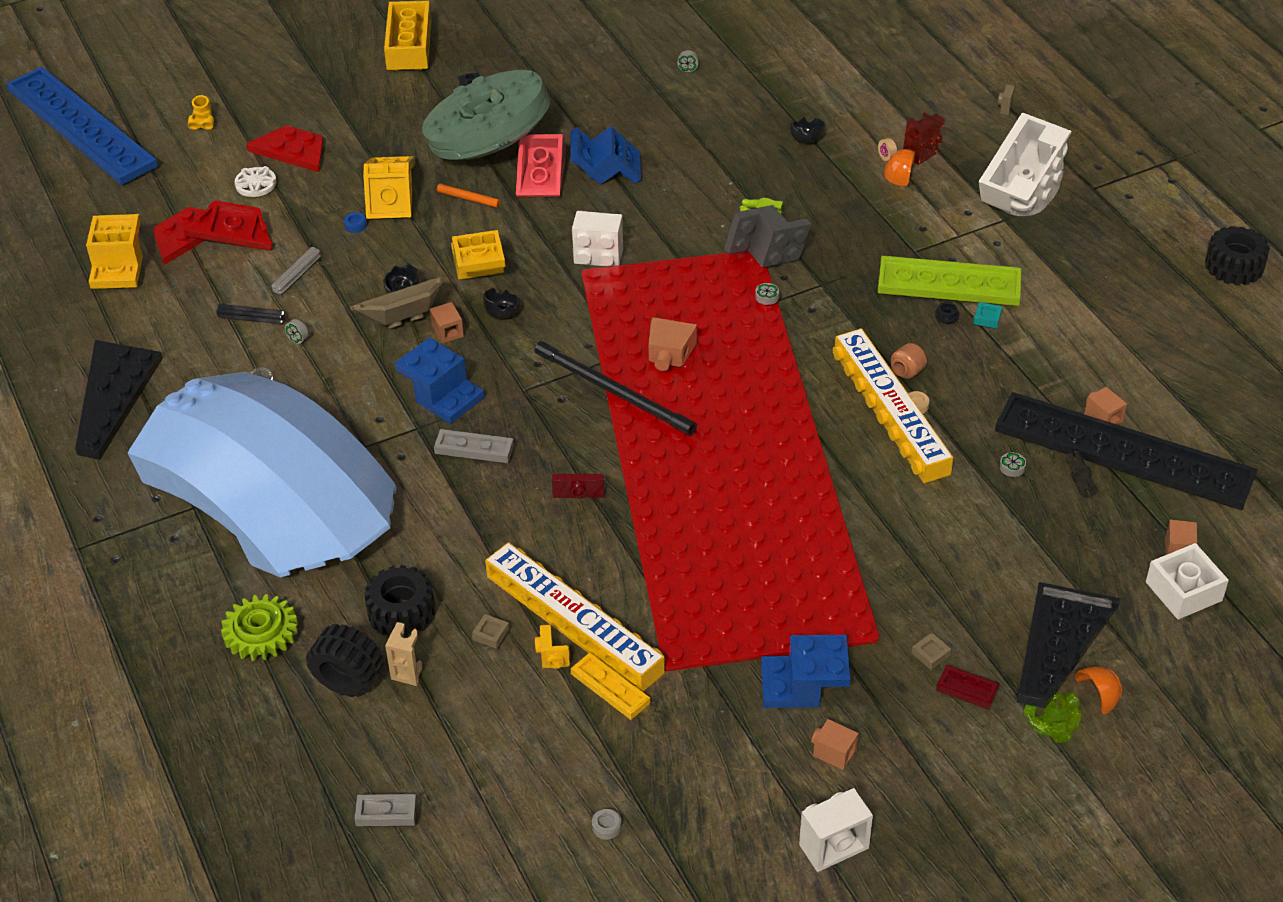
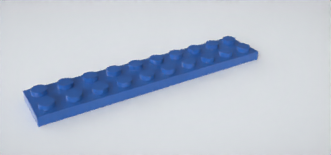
[6,67,158,185]

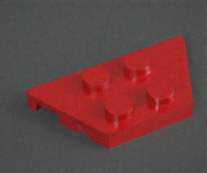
[246,125,324,172]
[184,200,272,251]
[153,207,205,265]

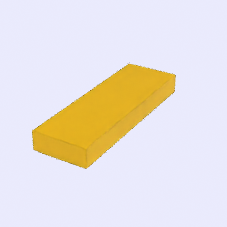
[571,652,650,720]

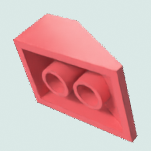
[516,134,566,197]

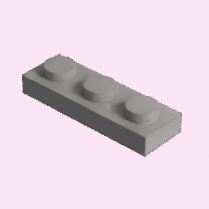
[434,429,514,463]

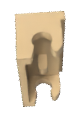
[385,622,422,686]

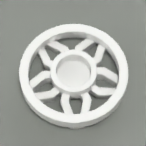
[234,166,276,197]

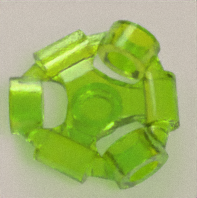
[1023,691,1082,743]

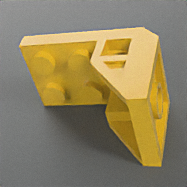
[364,156,415,219]

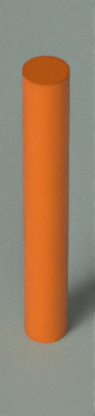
[437,184,500,208]

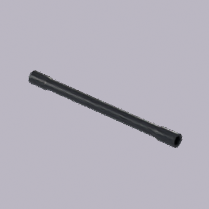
[534,341,697,436]

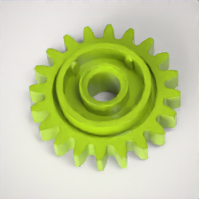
[221,594,298,661]

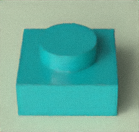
[973,302,1003,329]

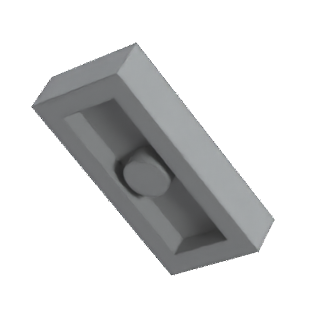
[355,794,417,826]

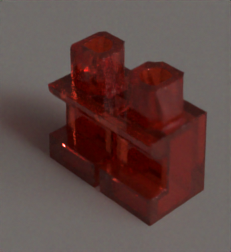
[903,112,945,165]

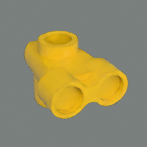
[188,95,214,130]

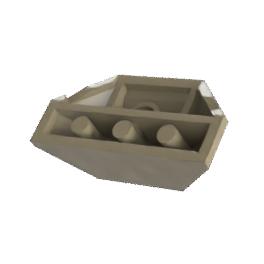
[349,276,444,328]

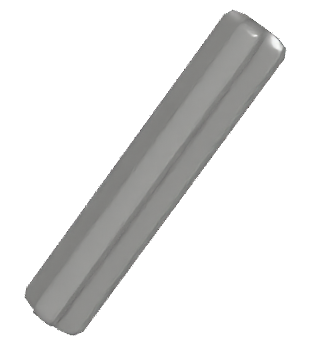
[271,247,321,295]

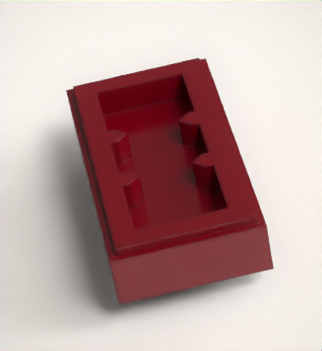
[552,474,604,498]
[936,665,1000,710]

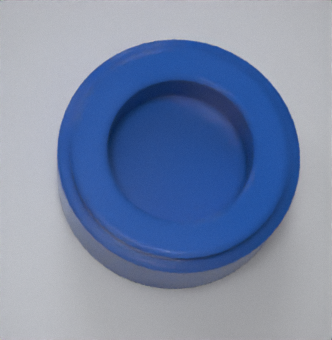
[344,212,367,233]

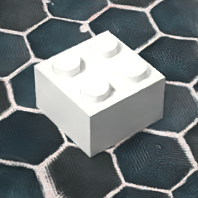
[572,211,623,267]
[1146,543,1229,619]
[799,788,873,872]

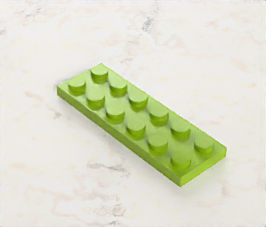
[878,256,1021,306]

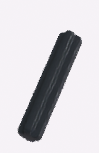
[216,304,285,324]

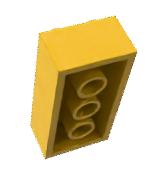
[384,1,431,71]

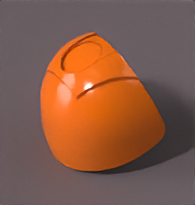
[884,149,915,186]
[1075,666,1122,715]

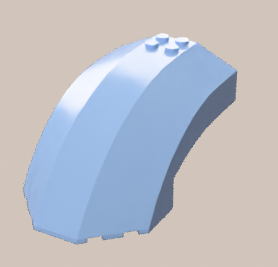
[128,372,397,577]

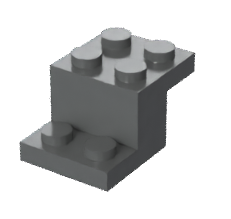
[724,205,811,267]

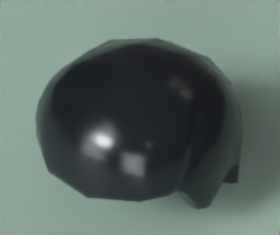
[790,117,825,144]
[383,263,419,293]
[483,288,520,319]

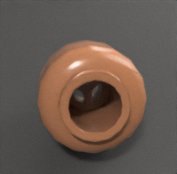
[890,343,927,379]

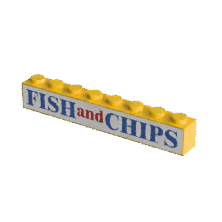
[833,328,953,483]
[485,542,664,692]

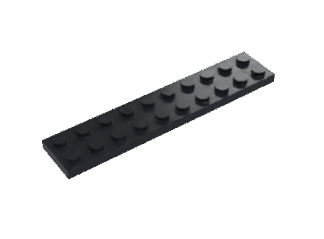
[995,392,1258,510]

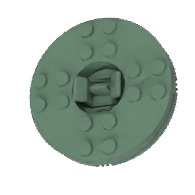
[422,70,550,160]

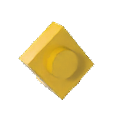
[535,625,570,669]

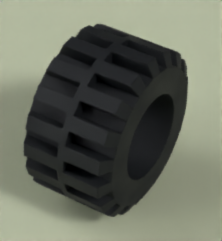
[1205,226,1270,285]
[364,565,435,638]
[306,624,384,697]

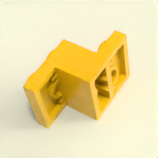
[86,214,143,289]
[451,230,505,280]

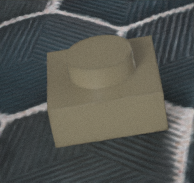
[998,84,1015,115]
[472,614,509,649]
[911,633,952,670]

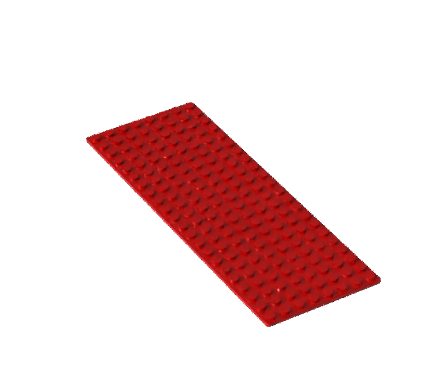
[581,251,879,671]

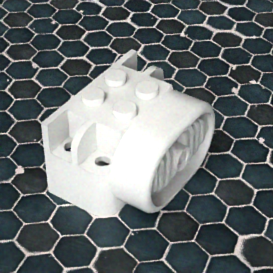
[979,113,1071,216]

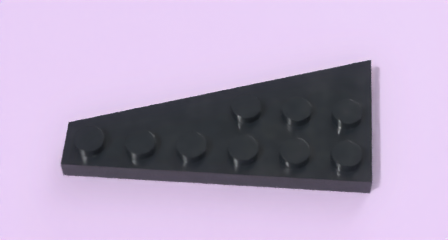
[75,340,163,460]
[1017,582,1121,709]

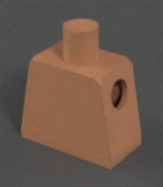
[649,317,697,371]

